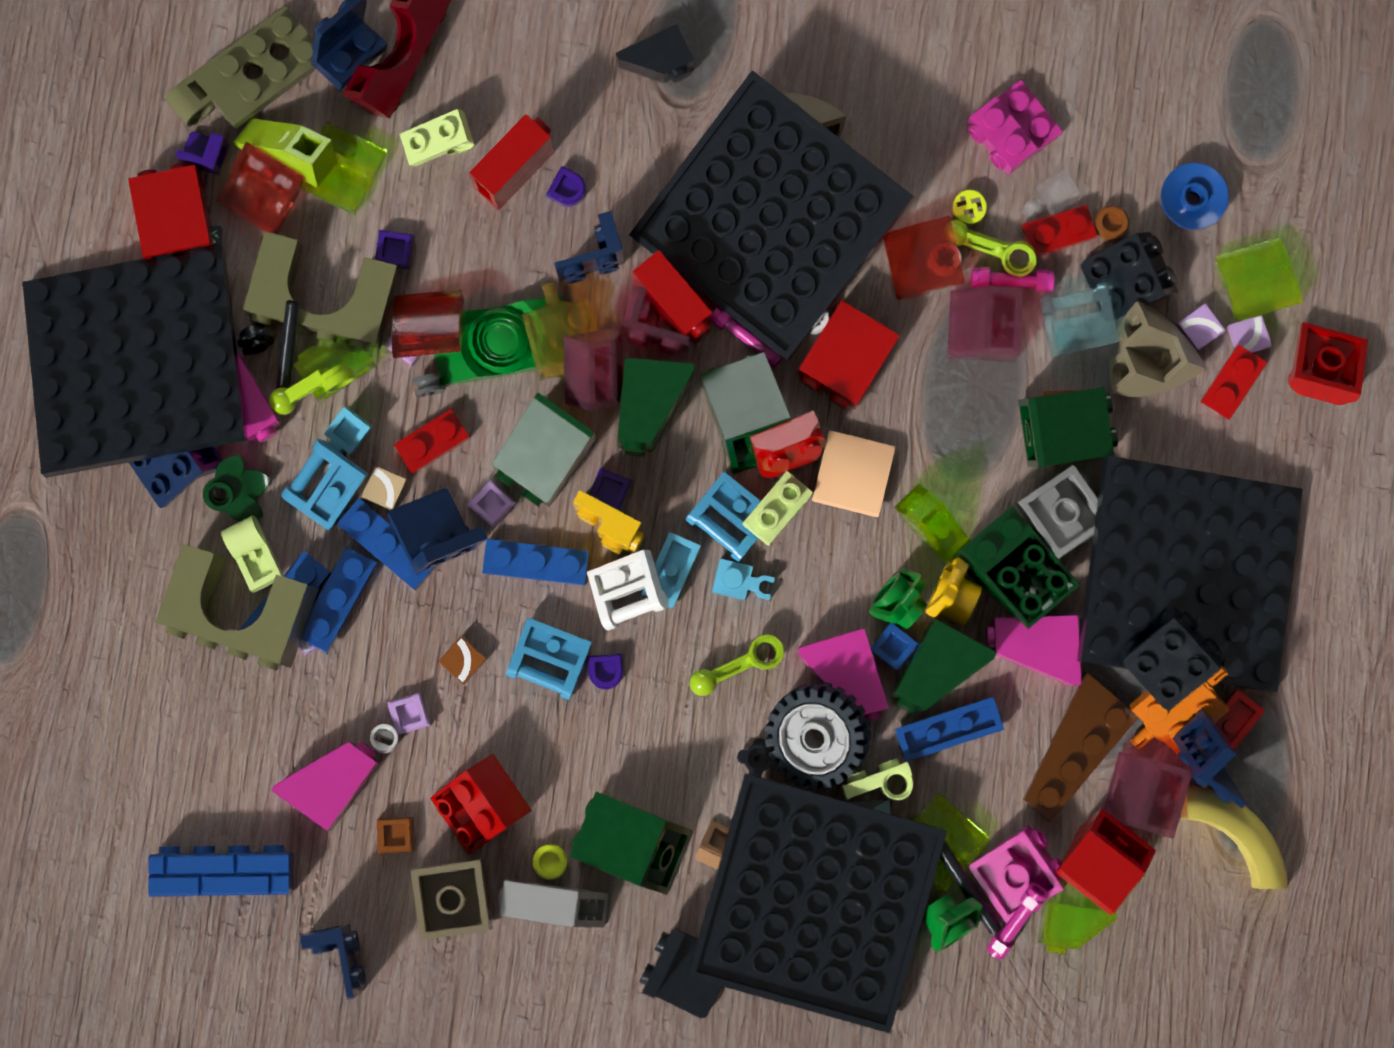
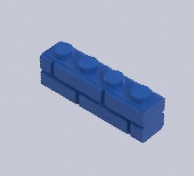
[148,845,294,897]

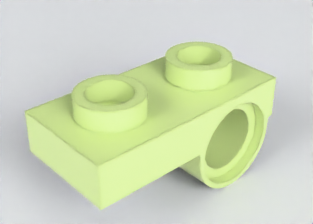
[400,109,475,167]
[742,471,813,547]
[221,515,284,593]
[841,758,913,800]

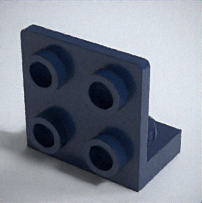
[311,0,388,91]
[554,211,624,284]
[129,447,223,508]
[387,488,487,574]
[1173,709,1247,808]
[299,924,366,999]

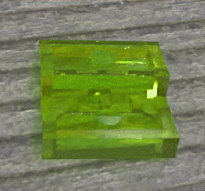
[294,121,387,215]
[1214,237,1303,322]
[914,792,991,894]

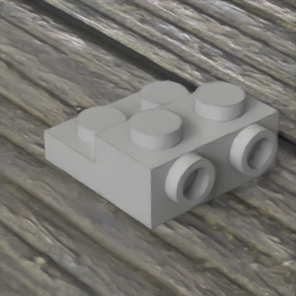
[1016,465,1098,559]

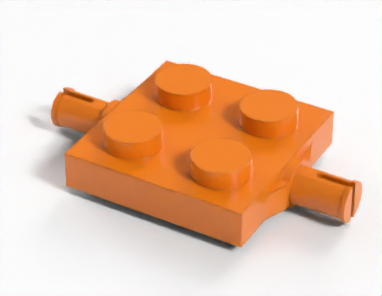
[1130,665,1230,755]

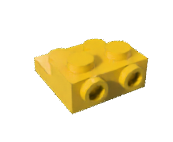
[573,490,645,555]

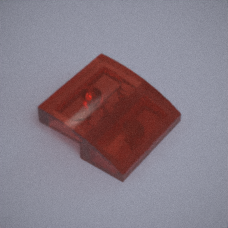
[216,142,305,235]
[883,216,965,300]
[392,289,464,359]

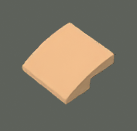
[812,430,895,517]

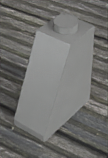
[498,880,609,927]

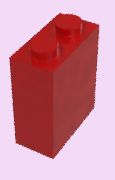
[469,114,554,211]
[128,162,214,260]
[632,250,712,346]
[797,300,900,410]

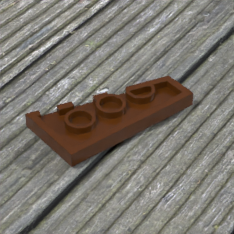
[1023,672,1139,822]

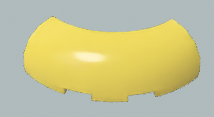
[1180,784,1288,889]

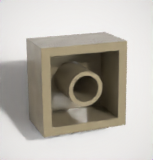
[410,859,493,941]

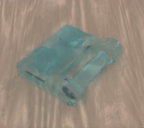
[1040,282,1120,357]

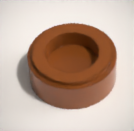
[1094,206,1129,241]

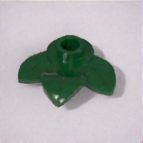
[203,455,270,521]

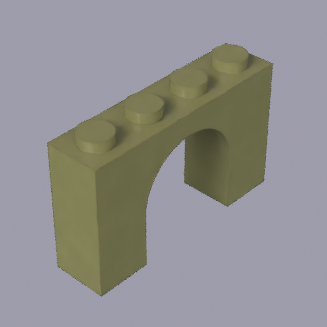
[243,231,400,352]
[155,544,319,671]

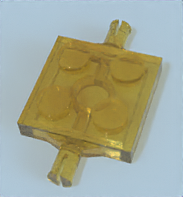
[522,282,606,398]

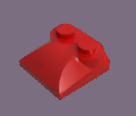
[1288,322,1368,405]
[749,410,826,478]

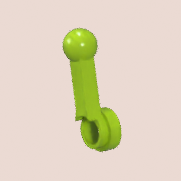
[942,220,1037,277]
[269,363,357,415]
[689,635,784,696]

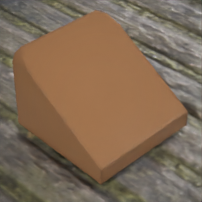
[694,820,729,869]

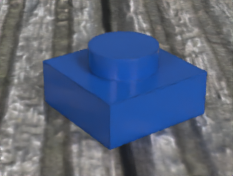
[871,623,918,671]

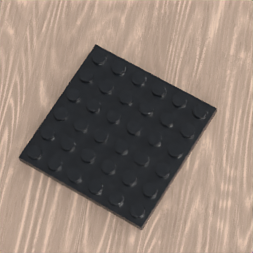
[629,70,915,361]
[22,244,248,478]
[1077,455,1303,692]
[688,773,947,1034]

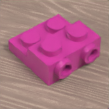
[967,80,1063,175]
[967,825,1068,924]

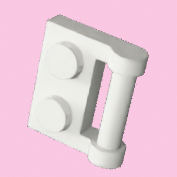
[587,550,669,631]

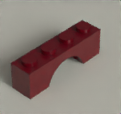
[343,0,452,119]

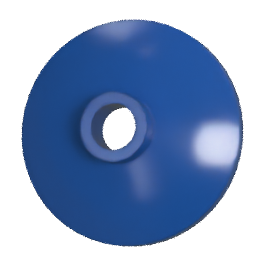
[1160,163,1229,230]

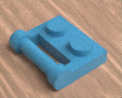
[281,439,369,531]
[685,472,761,563]
[505,618,592,701]

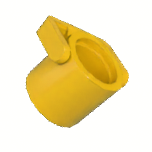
[926,557,982,626]

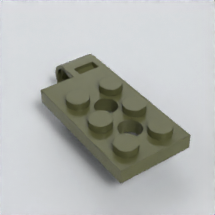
[165,6,316,129]

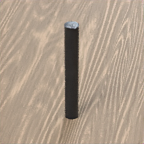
[276,300,300,389]
[940,841,1001,934]

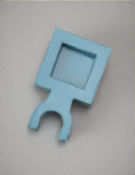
[324,406,373,468]
[712,558,775,601]

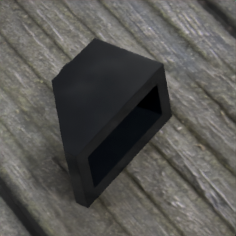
[615,24,694,83]

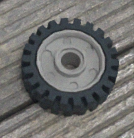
[765,682,871,789]

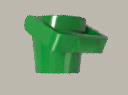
[869,568,928,629]
[923,894,982,952]

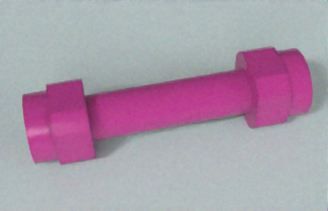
[970,267,1054,292]
[712,306,783,369]
[987,883,1048,960]

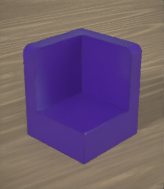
[175,131,230,176]

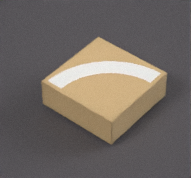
[361,466,408,510]

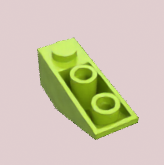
[233,118,336,188]

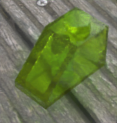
[293,346,377,403]
[894,484,971,564]
[1038,901,1117,955]

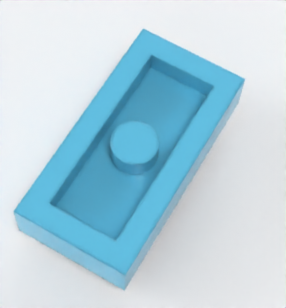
[641,532,701,609]

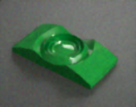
[429,296,575,387]

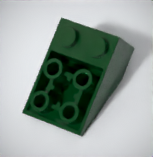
[953,506,1080,629]

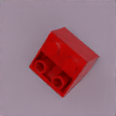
[430,754,532,855]
[1055,808,1157,916]

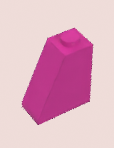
[237,352,282,443]
[986,615,1081,686]
[797,628,889,721]
[271,741,380,831]

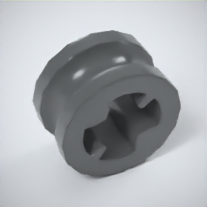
[412,373,446,397]

